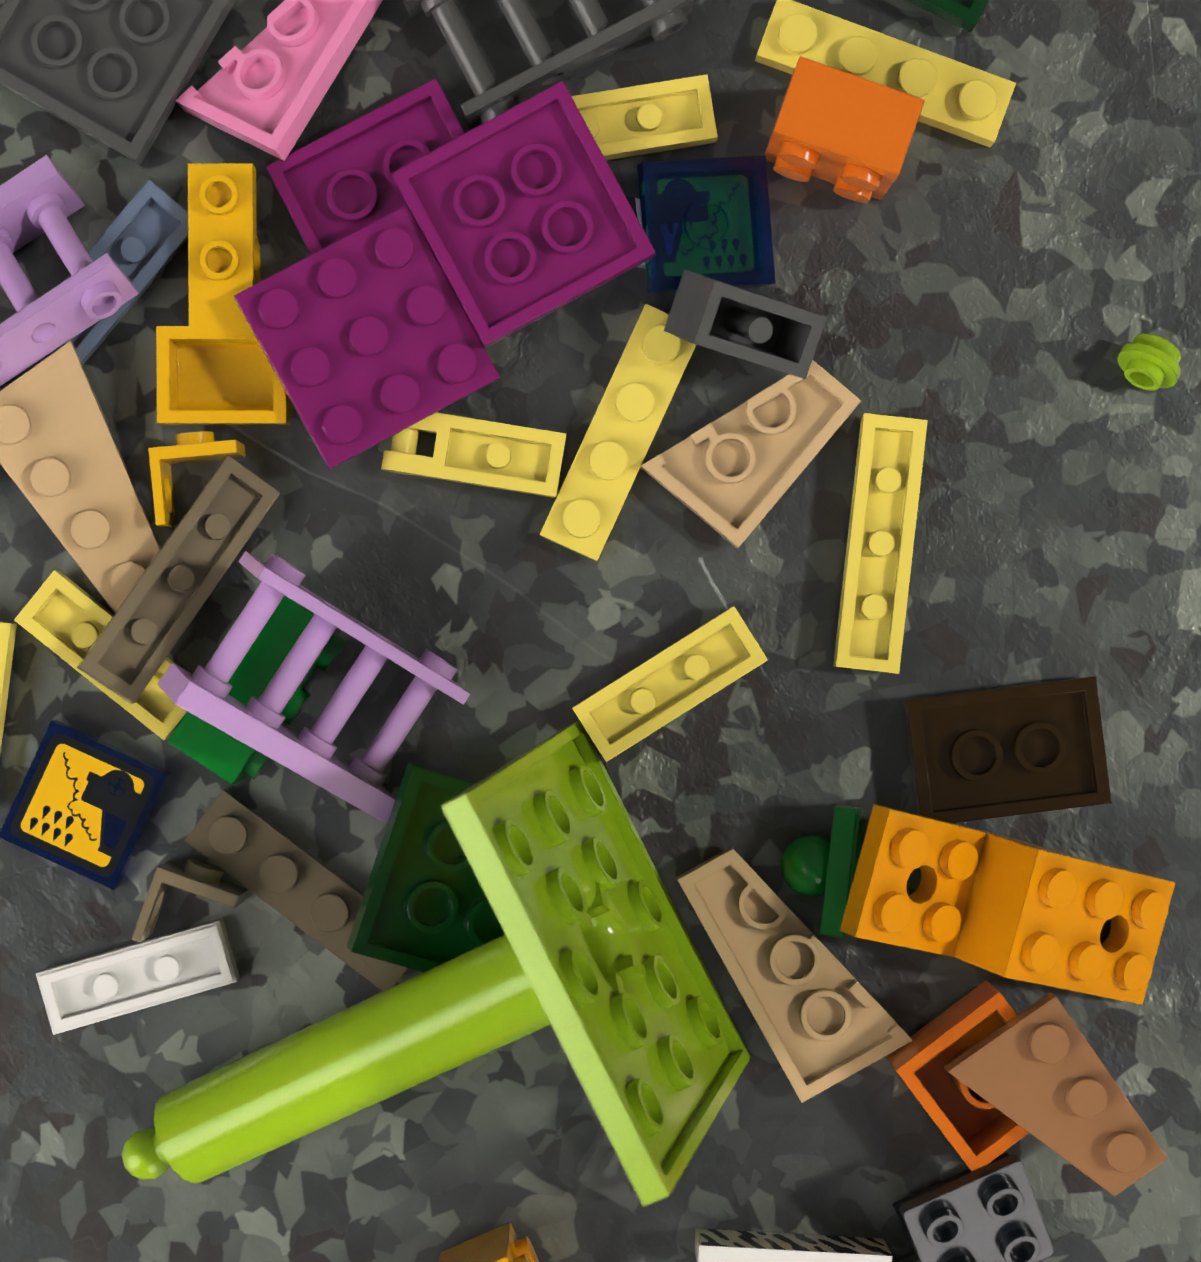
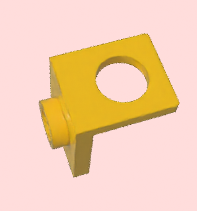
[148,431,246,528]

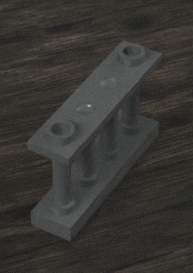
[401,0,694,130]

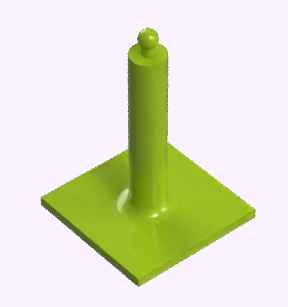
[121,720,751,1207]

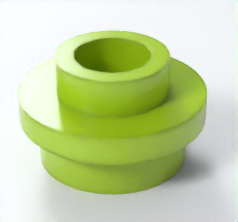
[1117,333,1181,391]

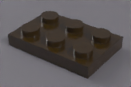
[903,676,1112,823]

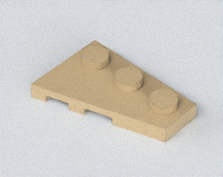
[640,360,861,548]

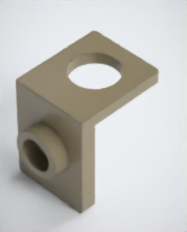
[131,859,248,943]

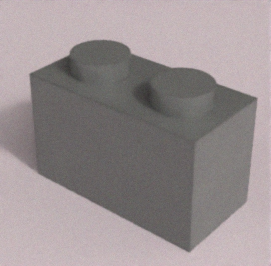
[664,269,827,379]

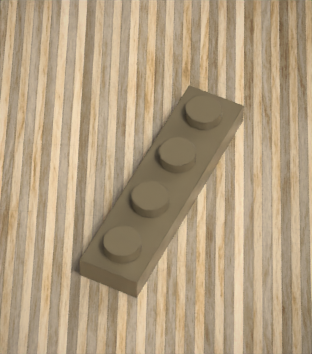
[77,456,280,704]
[184,788,407,991]

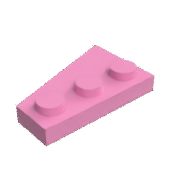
[175,0,383,161]

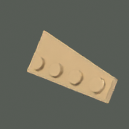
[0,341,161,612]
[676,846,913,1103]

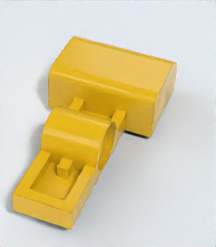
[156,163,293,425]

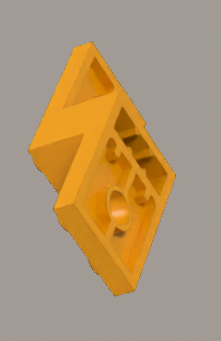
[839,804,1175,1005]

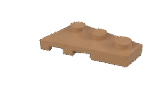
[944,992,1169,1196]

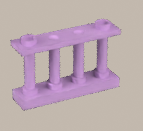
[0,155,139,386]
[158,551,470,824]

